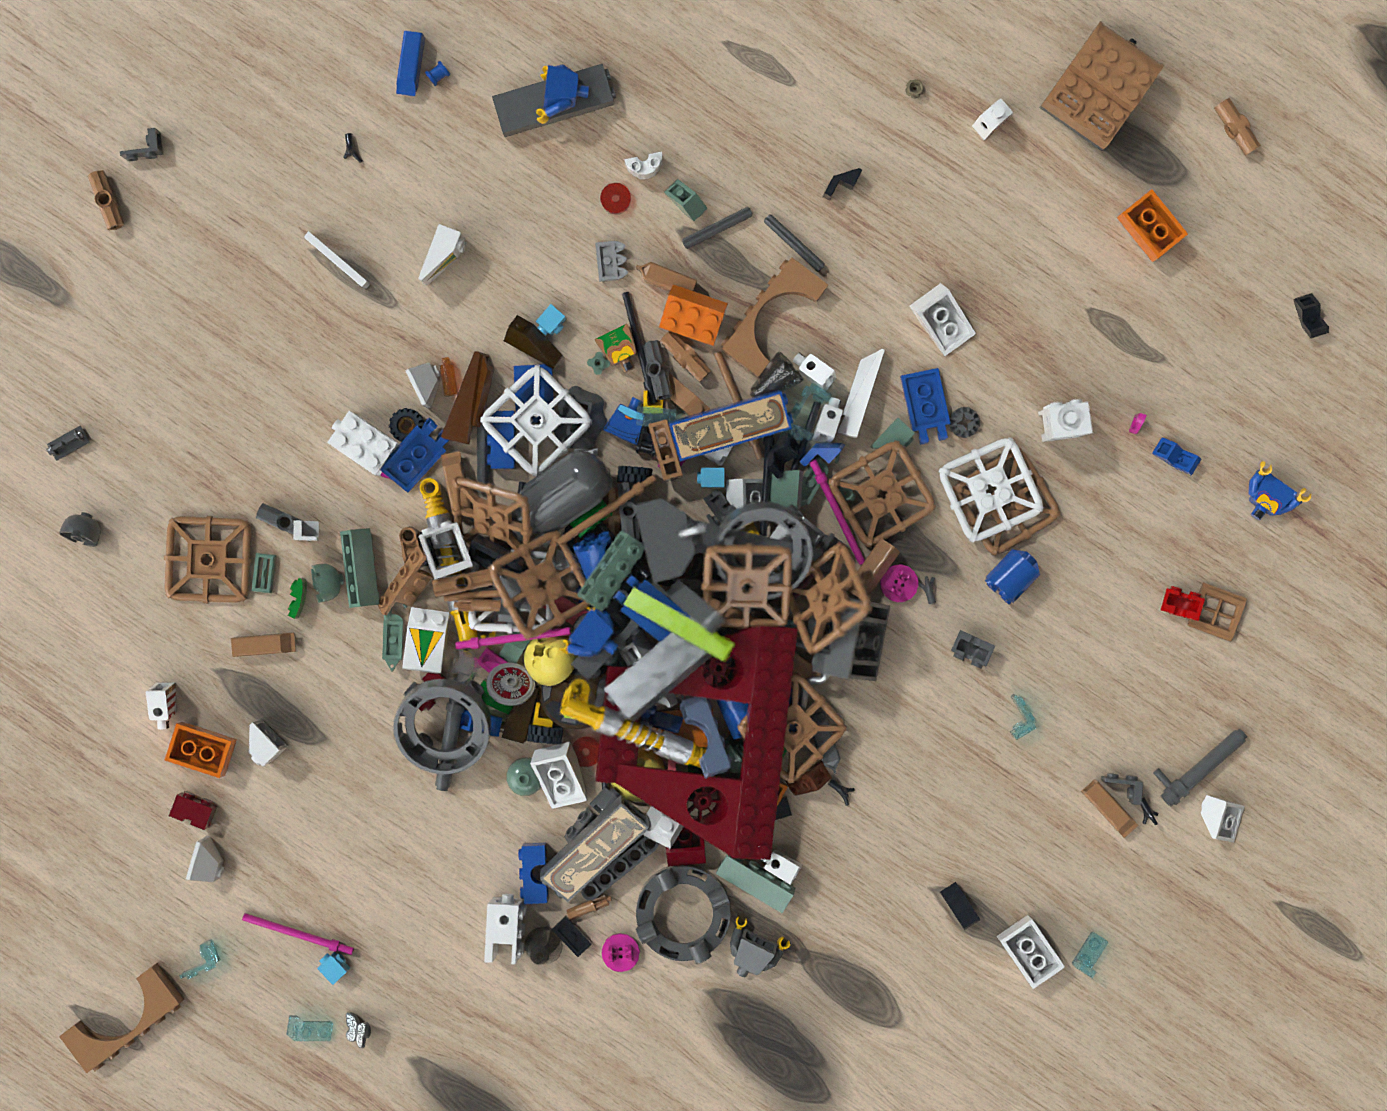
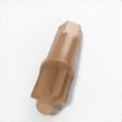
[454,599,501,612]
[566,894,612,920]

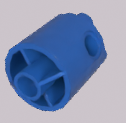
[573,532,613,581]
[985,549,1040,605]
[716,699,749,739]

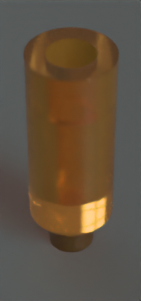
[440,357,458,397]

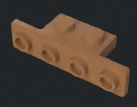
[378,546,432,615]

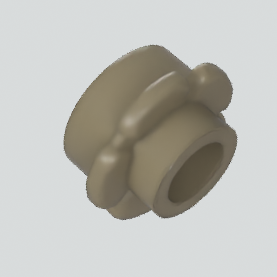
[905,79,924,98]

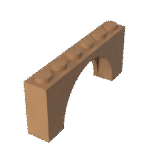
[721,257,828,378]
[59,963,184,1073]

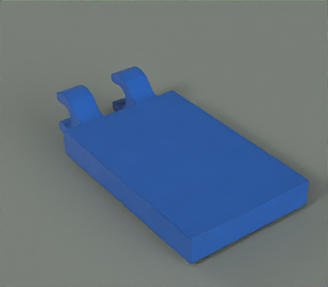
[514,364,554,437]
[900,368,951,445]
[380,417,449,493]
[613,575,690,642]

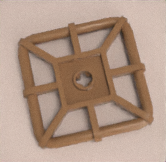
[828,440,936,548]
[953,448,1061,556]
[452,476,533,557]
[164,516,252,604]
[489,530,590,640]
[702,543,793,629]
[790,543,872,654]
[738,672,847,783]

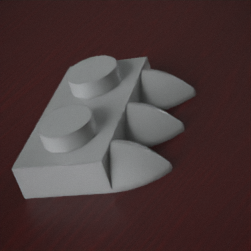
[595,241,628,282]

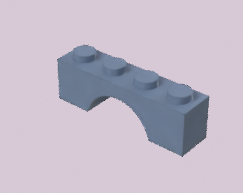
[679,697,731,778]

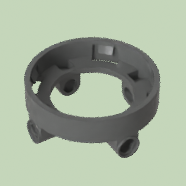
[714,502,812,599]
[393,679,492,774]
[635,865,731,964]

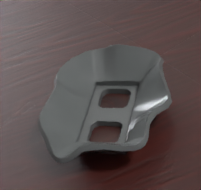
[554,386,605,449]

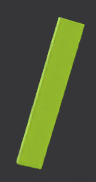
[624,587,735,662]

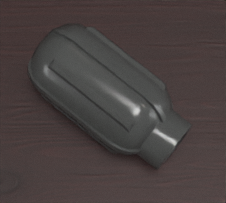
[512,451,612,540]

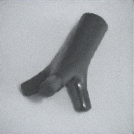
[918,576,936,604]

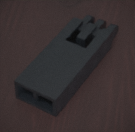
[468,534,529,576]

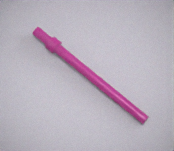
[809,459,865,565]
[456,627,571,649]
[242,913,354,955]

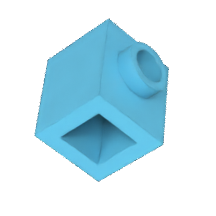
[536,304,566,336]
[697,468,724,488]
[317,952,350,985]

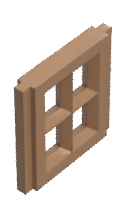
[1187,583,1247,642]

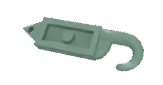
[801,454,840,507]
[382,604,407,672]

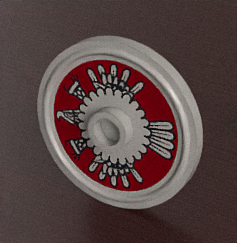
[487,663,535,706]

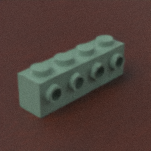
[340,528,379,608]
[577,531,645,612]
[716,854,795,913]

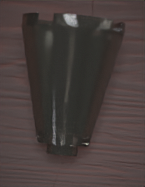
[750,352,804,397]
[524,927,562,965]

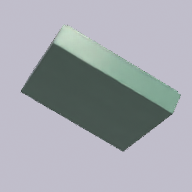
[769,470,803,510]

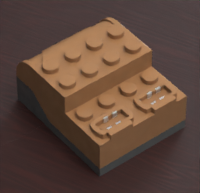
[1040,21,1164,151]

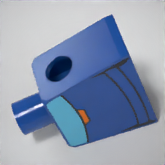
[603,397,645,446]

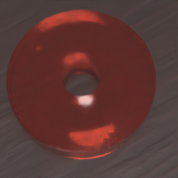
[600,183,631,215]
[572,736,599,767]

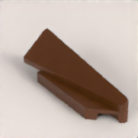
[441,351,494,445]

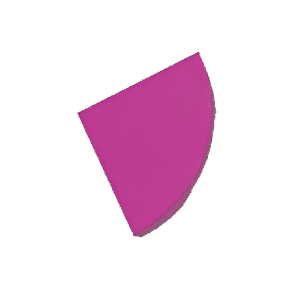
[1129,413,1147,434]

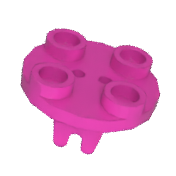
[880,564,918,603]
[601,933,640,972]

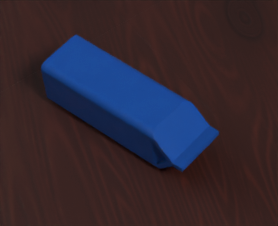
[396,31,425,96]

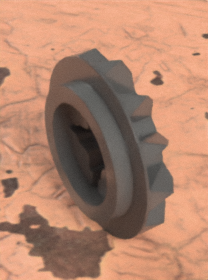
[949,407,980,438]

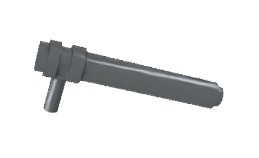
[435,698,465,791]
[1153,729,1247,807]

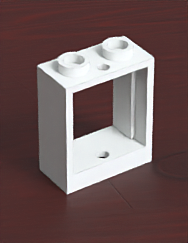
[419,520,473,580]

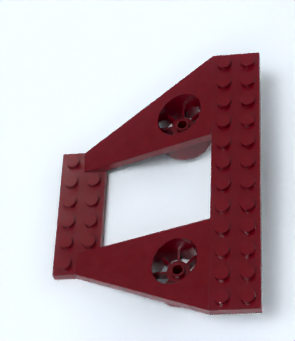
[595,625,797,860]

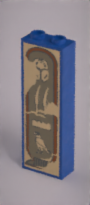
[668,390,793,461]

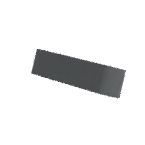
[665,580,725,635]
[581,835,659,900]

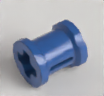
[425,61,450,86]

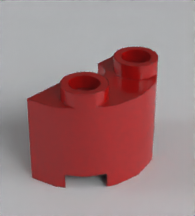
[1160,586,1205,621]

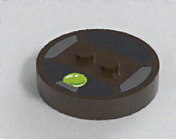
[539,664,607,729]

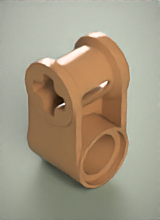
[399,527,423,563]

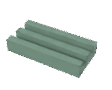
[251,553,276,593]

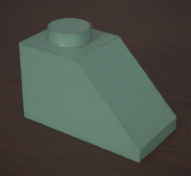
[664,179,707,221]
[870,418,915,449]
[499,632,530,663]

